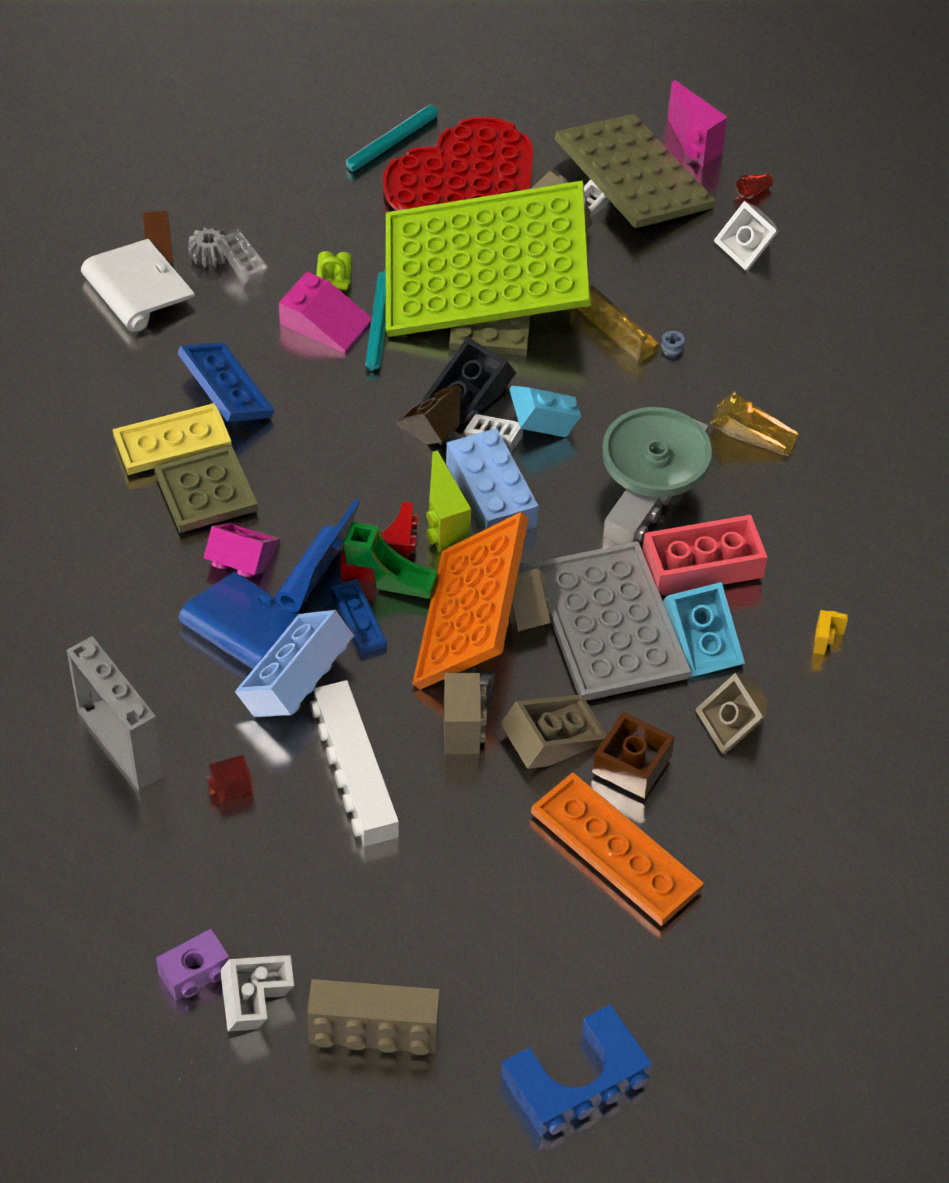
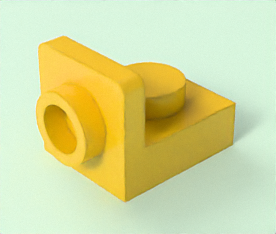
[813,610,848,655]

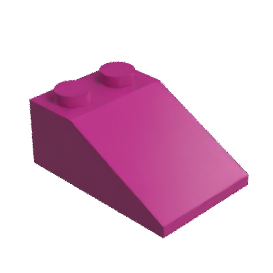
[668,80,728,167]
[279,271,371,354]

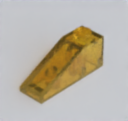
[710,392,798,456]

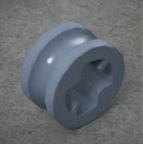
[661,331,685,355]

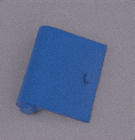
[275,498,360,613]
[179,572,300,670]

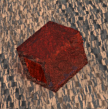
[206,755,253,804]

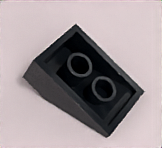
[422,337,516,427]

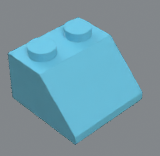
[510,386,581,437]

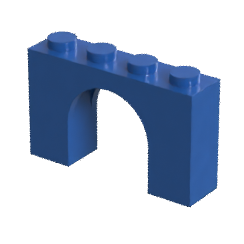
[501,1004,652,1138]

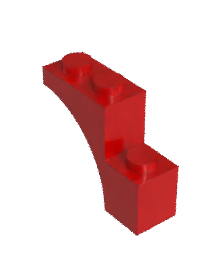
[341,502,418,583]

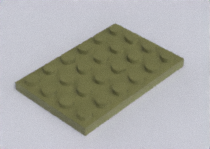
[554,114,716,228]

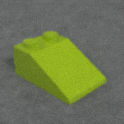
[426,450,471,554]

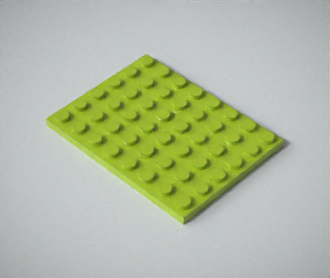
[386,181,591,337]

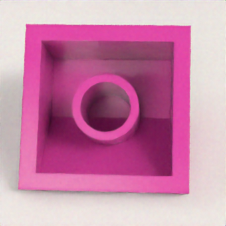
[203,523,281,578]

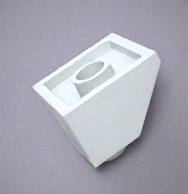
[714,201,779,271]

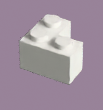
[221,955,294,1031]

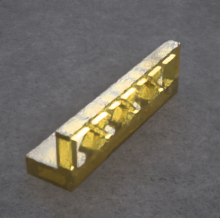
[578,285,659,362]

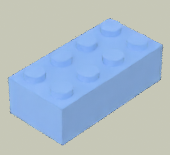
[446,428,539,531]
[235,610,354,717]

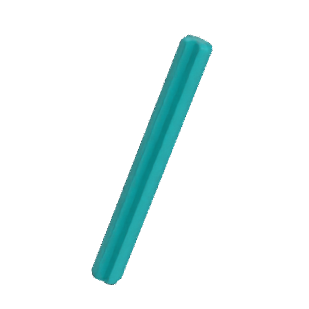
[346,104,438,172]
[365,271,386,371]

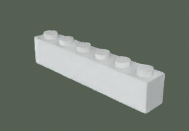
[310,680,399,847]

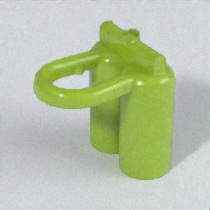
[316,251,353,291]

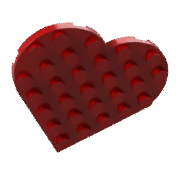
[383,117,533,211]

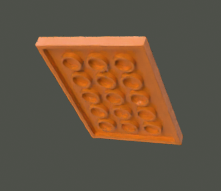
[412,512,529,690]

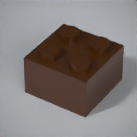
[592,712,675,798]

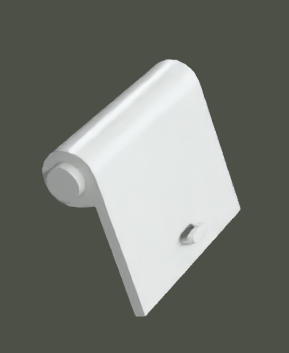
[81,239,195,332]

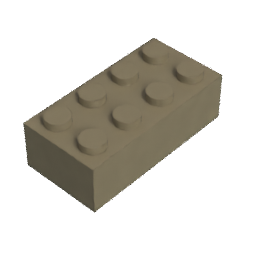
[307,979,440,1055]

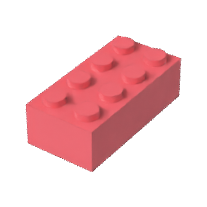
[642,515,767,596]

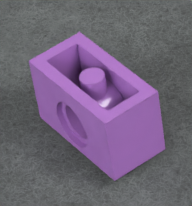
[156,929,230,1001]

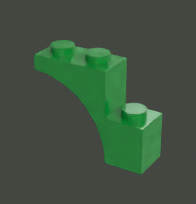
[343,522,438,599]

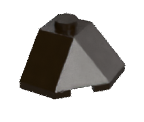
[395,385,461,445]

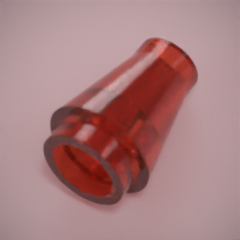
[736,173,773,199]

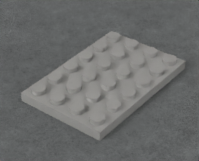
[532,541,691,701]

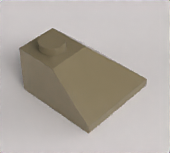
[695,673,768,754]

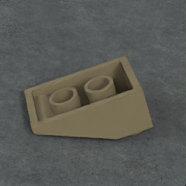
[500,695,607,769]

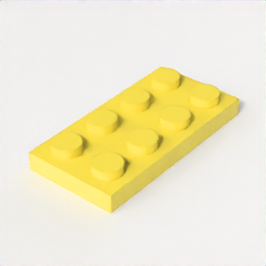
[113,403,232,475]

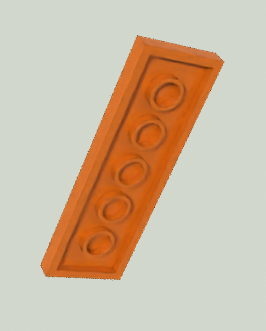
[531,772,704,926]

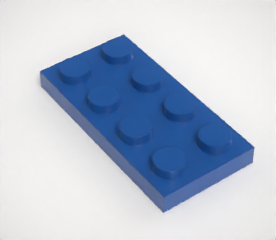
[178,342,275,422]

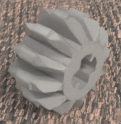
[188,226,231,268]

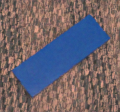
[331,579,387,656]

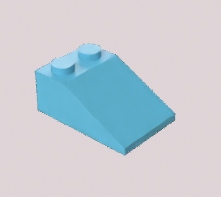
[663,582,745,678]

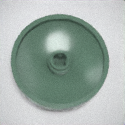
[602,407,712,497]

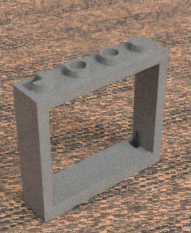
[67,636,164,791]

